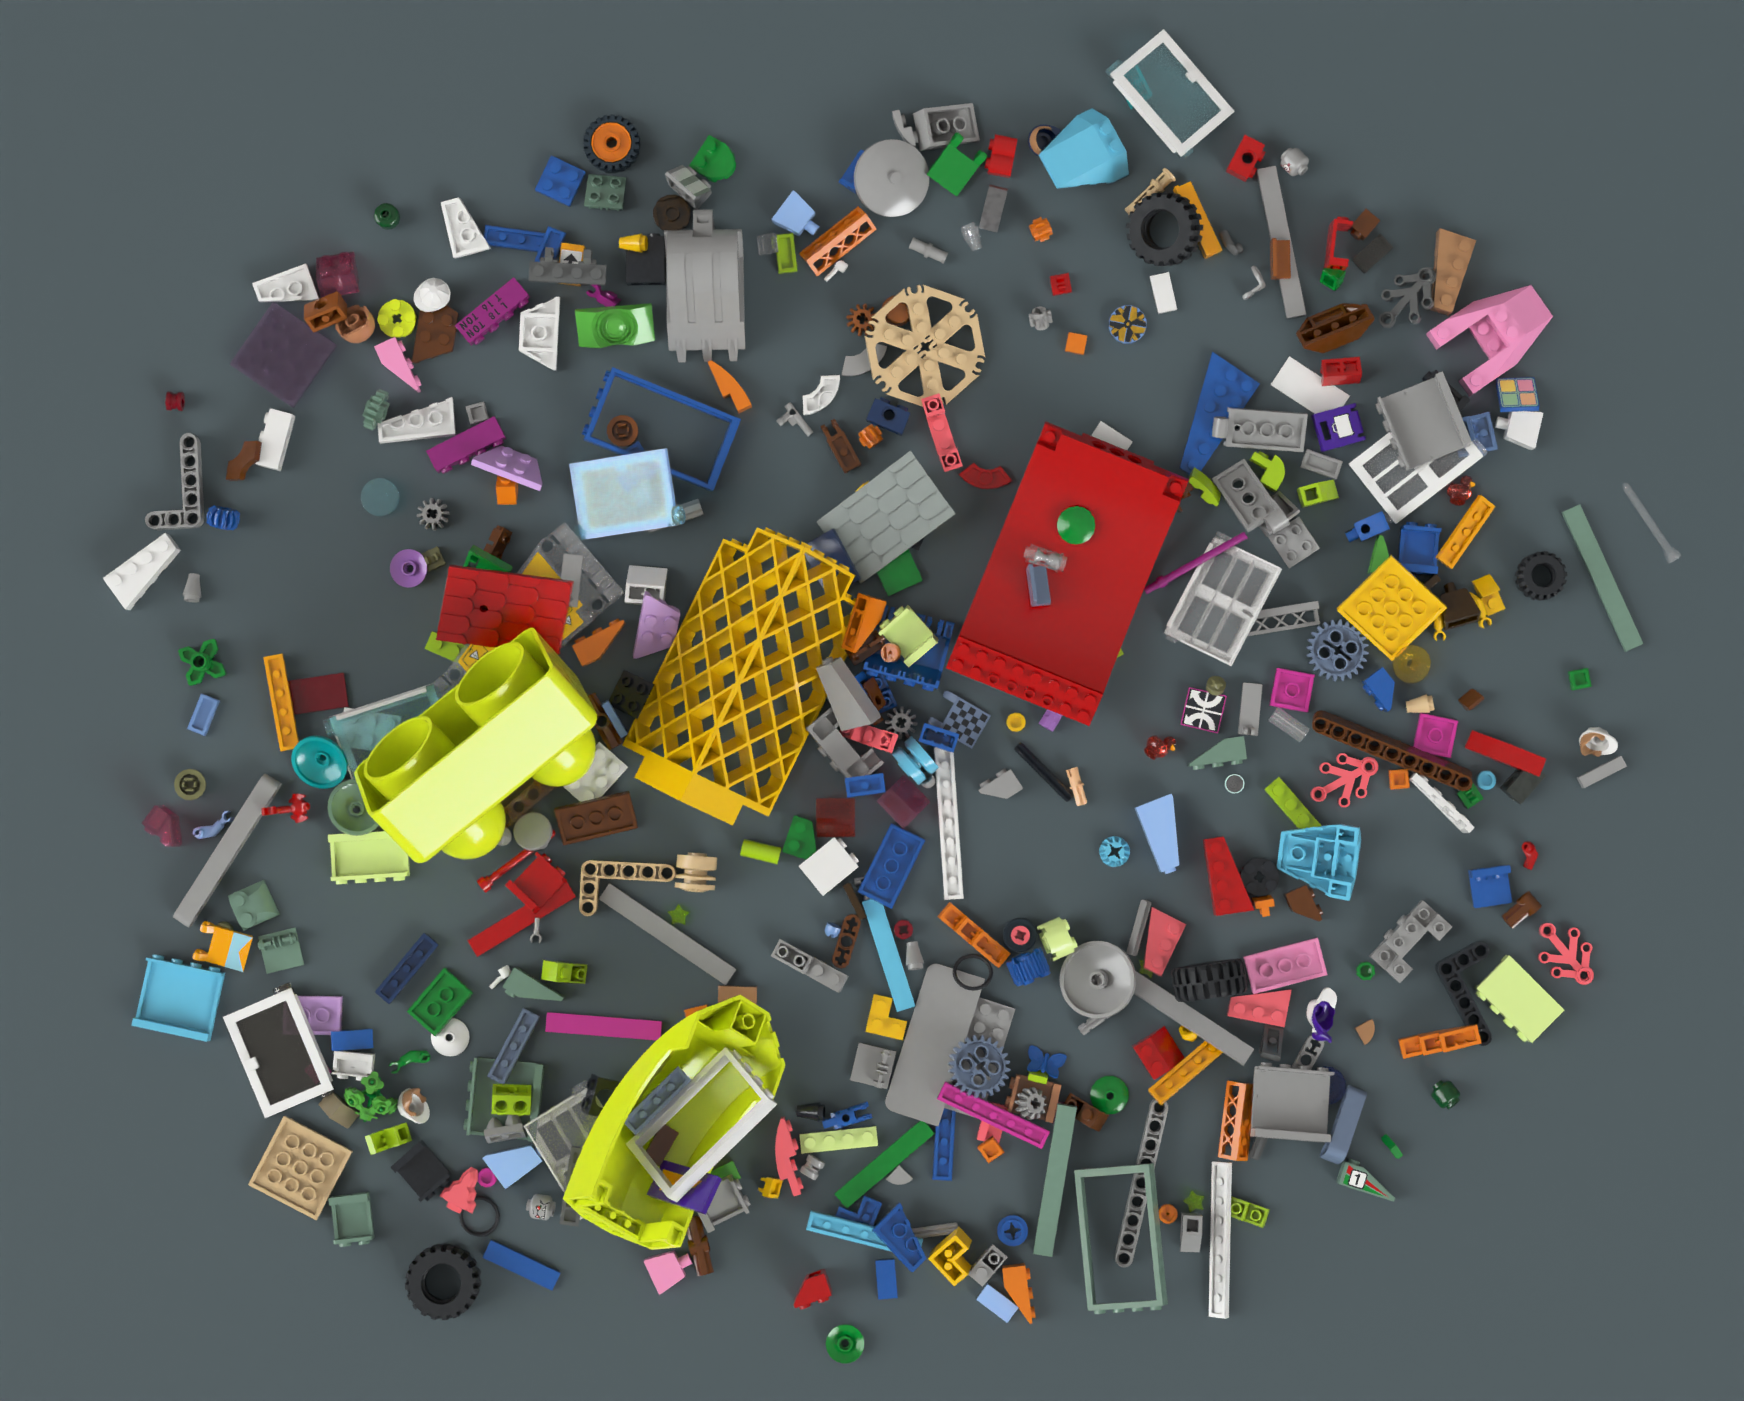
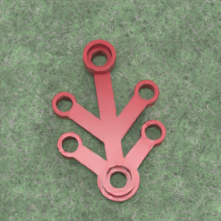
[1310,753,1378,808]
[1538,923,1594,985]

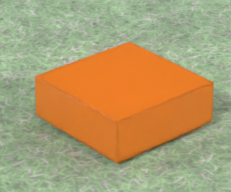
[1065,332,1087,355]
[1388,769,1410,790]
[977,1136,1004,1163]

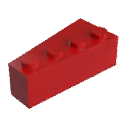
[1202,836,1254,916]

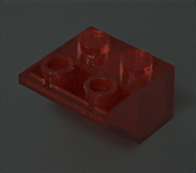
[816,798,855,837]

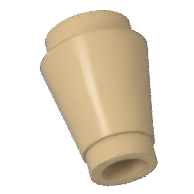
[1405,694,1434,713]

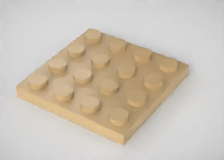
[248,1116,353,1220]

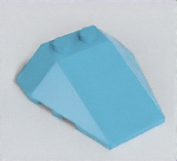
[1039,108,1129,189]
[1277,824,1361,901]

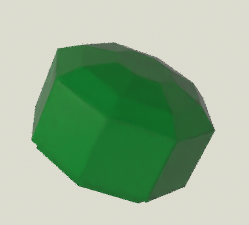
[1356,962,1375,980]

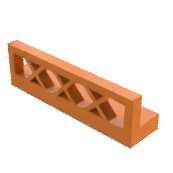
[799,206,877,276]
[1218,1081,1253,1161]

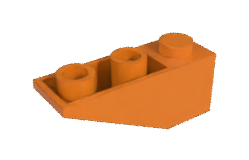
[572,619,626,667]
[1002,1263,1035,1324]

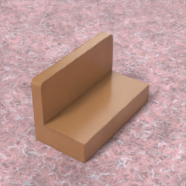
[718,985,757,1005]

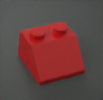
[1132,1026,1185,1080]

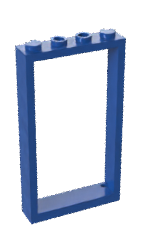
[582,367,741,491]

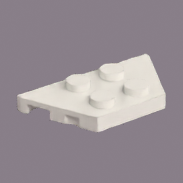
[519,297,560,371]

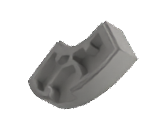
[841,344,887,376]

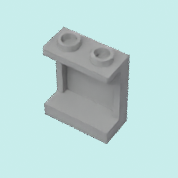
[697,1174,751,1233]

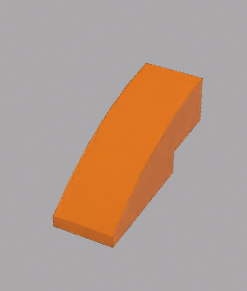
[708,360,752,413]

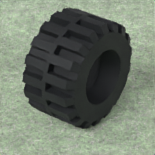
[1515,551,1567,601]

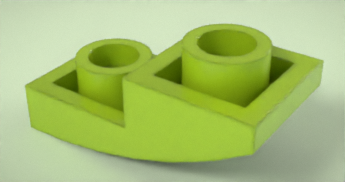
[1189,467,1221,506]
[1231,1196,1270,1228]

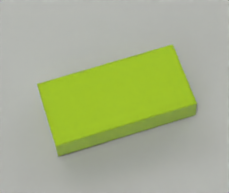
[774,233,798,274]

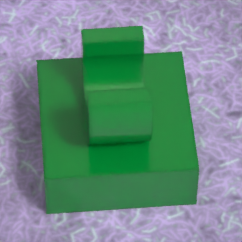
[1456,783,1484,809]

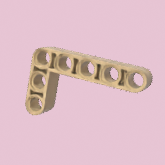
[579,860,677,916]

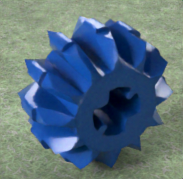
[206,506,240,530]

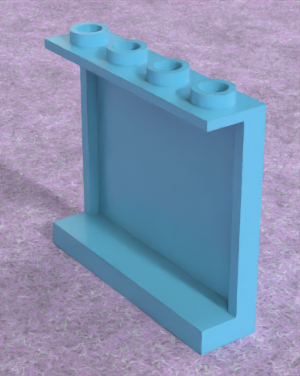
[131,954,225,1042]

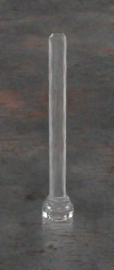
[1622,483,1682,564]

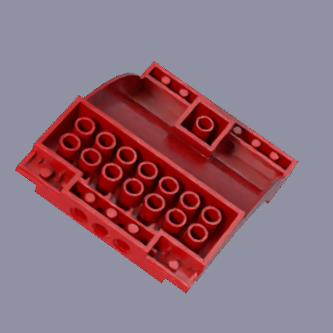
[946,422,1189,726]

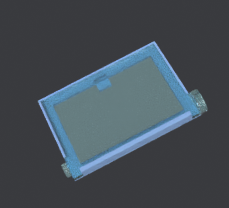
[569,448,686,540]

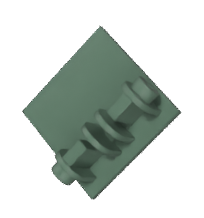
[584,174,626,211]
[258,927,304,974]

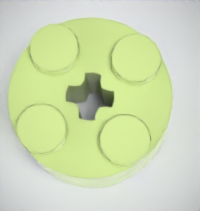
[1037,917,1078,961]

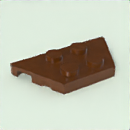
[412,305,459,364]

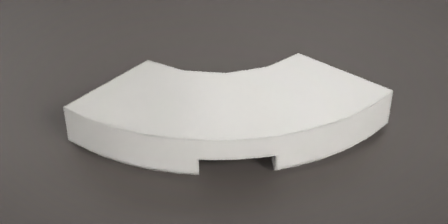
[803,375,840,415]

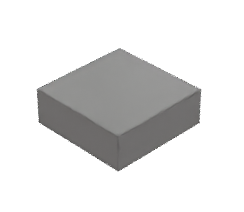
[466,401,489,425]

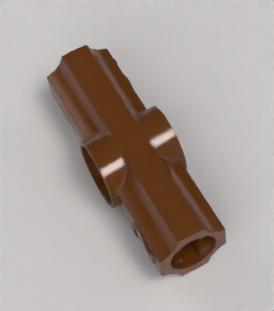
[588,692,623,751]
[687,1215,714,1276]

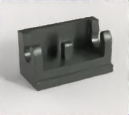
[1500,769,1546,804]

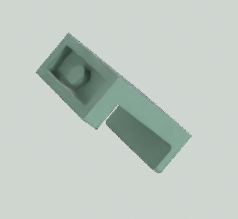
[328,1192,375,1247]

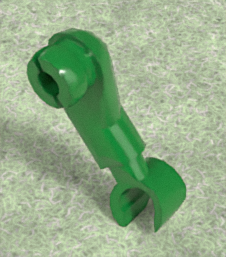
[388,1050,430,1074]

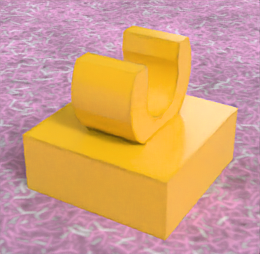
[758,1177,783,1198]

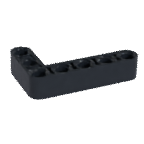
[1435,941,1492,1046]

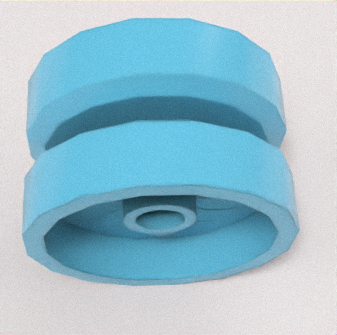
[892,736,939,785]

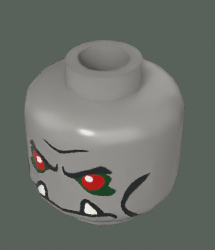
[526,1194,556,1221]

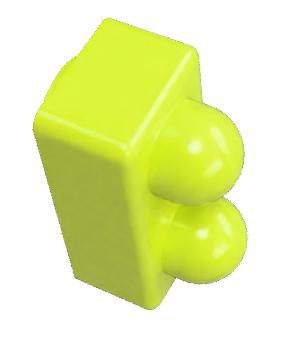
[354,628,597,863]

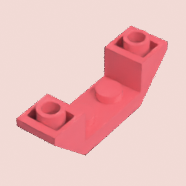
[921,393,963,472]
[839,725,898,754]

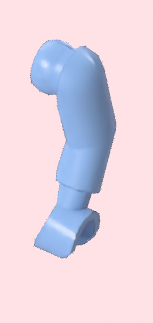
[193,811,234,839]

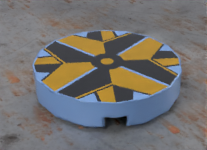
[1109,305,1147,344]

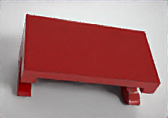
[1320,357,1362,386]

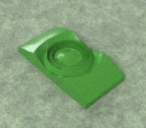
[575,303,655,348]

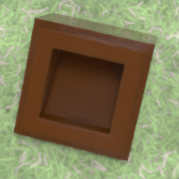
[1458,689,1484,711]

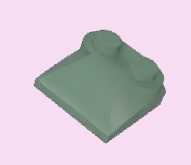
[228,880,280,931]

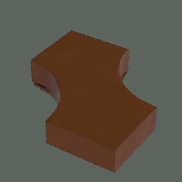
[226,441,262,481]

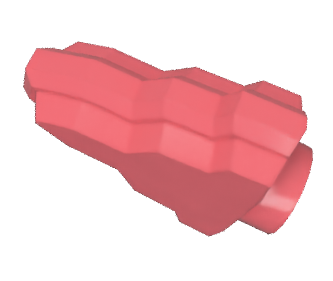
[439,1167,478,1214]

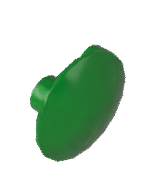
[1057,506,1095,545]

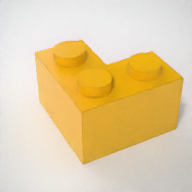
[928,1227,972,1286]

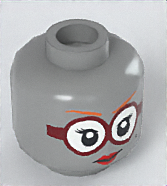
[1280,148,1309,176]

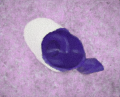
[1307,987,1337,1043]

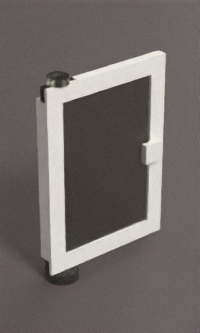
[223,982,335,1118]

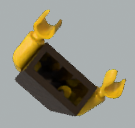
[1433,582,1492,641]

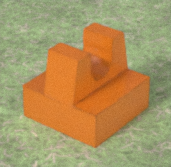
[1252,895,1275,917]

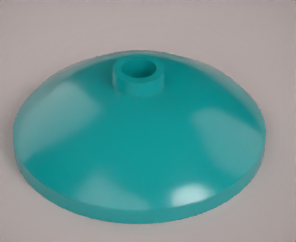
[291,736,348,789]

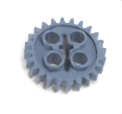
[1306,619,1369,682]
[947,1035,1011,1098]

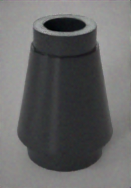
[796,1102,825,1122]

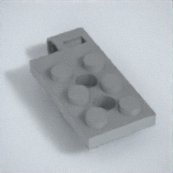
[1212,459,1290,534]

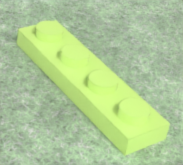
[799,1126,878,1154]

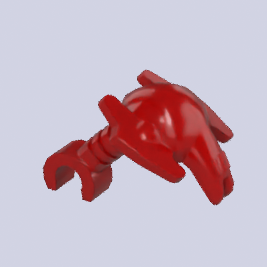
[261,793,310,823]

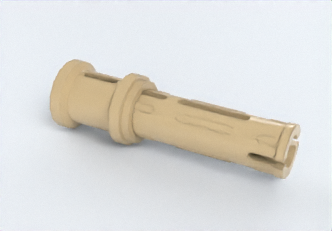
[1125,168,1176,214]

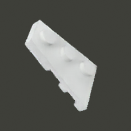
[441,197,491,259]

